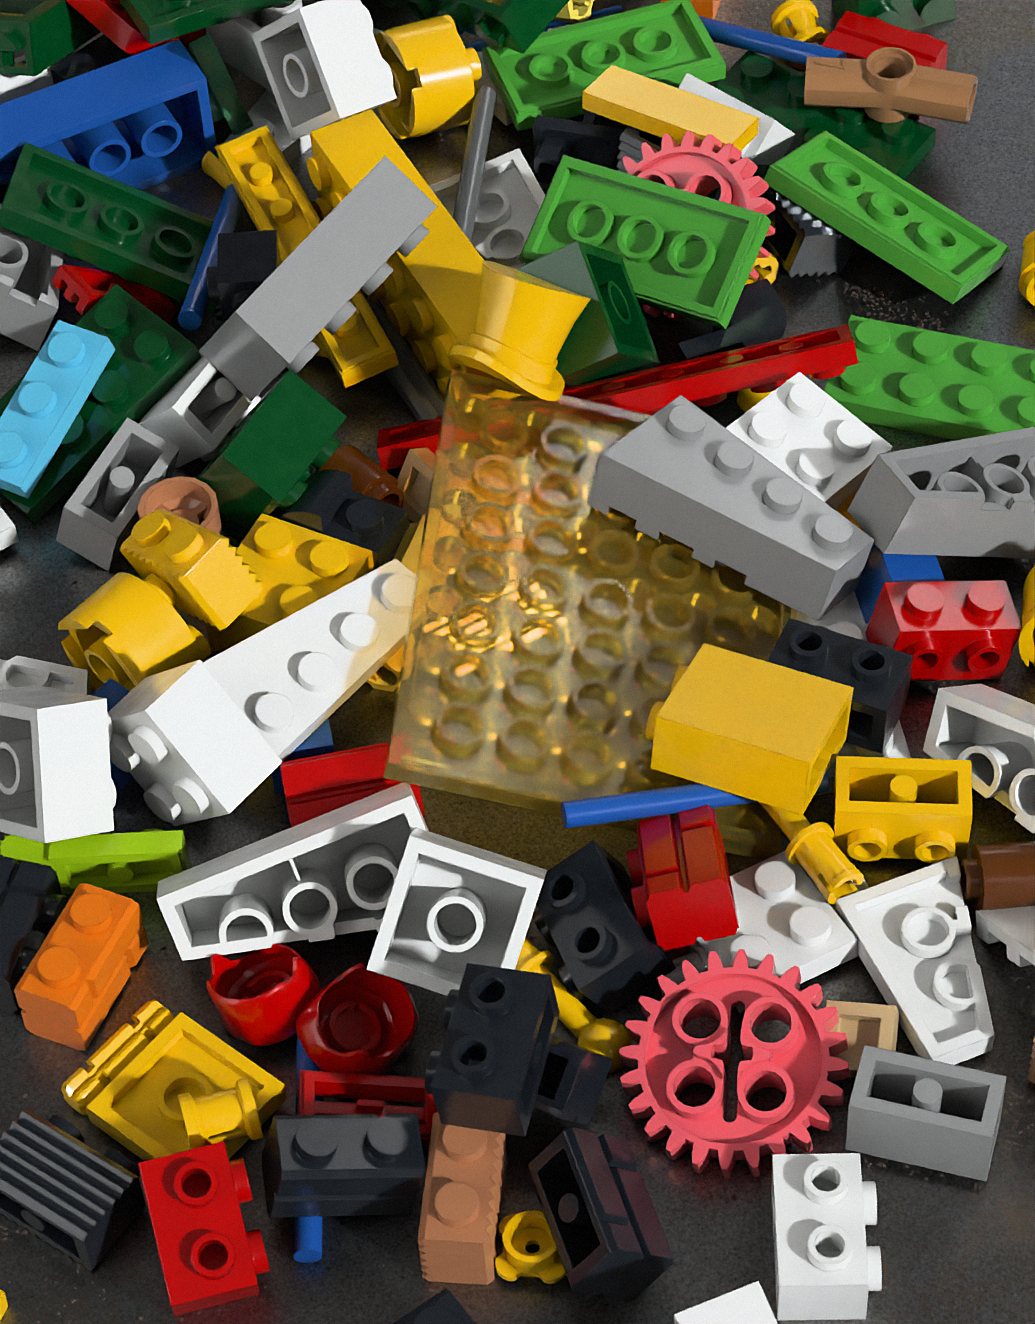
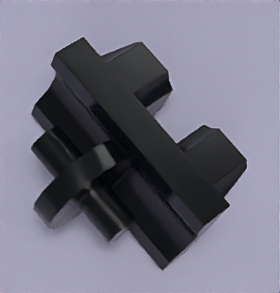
[533,111,625,184]

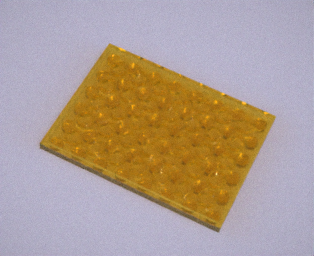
[383,369,796,860]

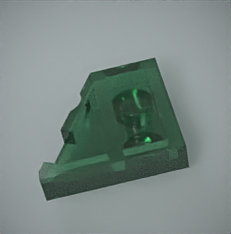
[186,33,254,136]

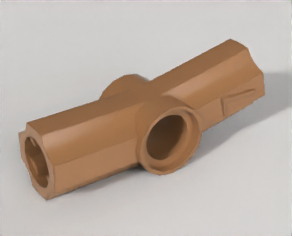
[804,47,978,124]

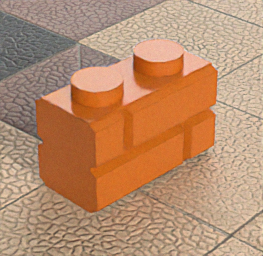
[14,883,149,1051]

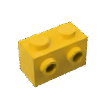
[832,756,973,864]

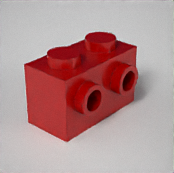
[865,580,1022,681]
[138,1141,270,1316]

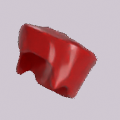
[206,943,321,1046]
[296,963,419,1075]

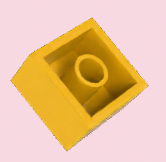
[205,513,374,653]

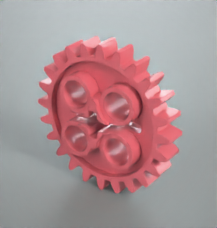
[622,131,775,321]
[619,949,850,1179]

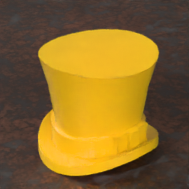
[447,261,591,401]

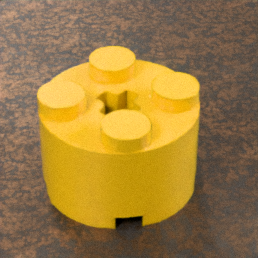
[374,14,482,139]
[58,572,211,692]

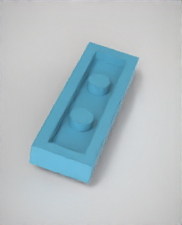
[0,320,115,498]

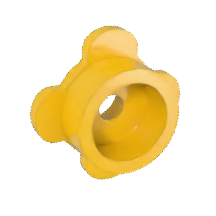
[495,1210,566,1284]

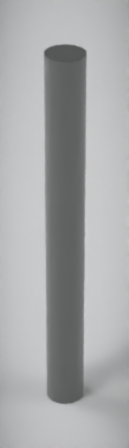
[453,86,497,242]

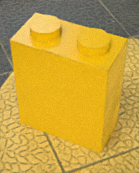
[645,643,854,815]

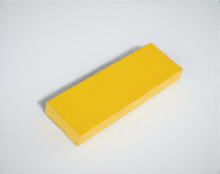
[582,65,759,151]

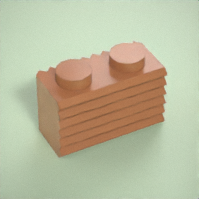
[417,1112,508,1285]

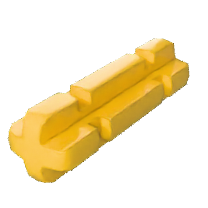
[61,1000,175,1115]

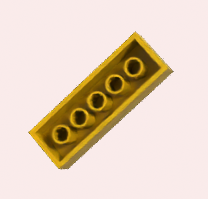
[307,109,532,412]

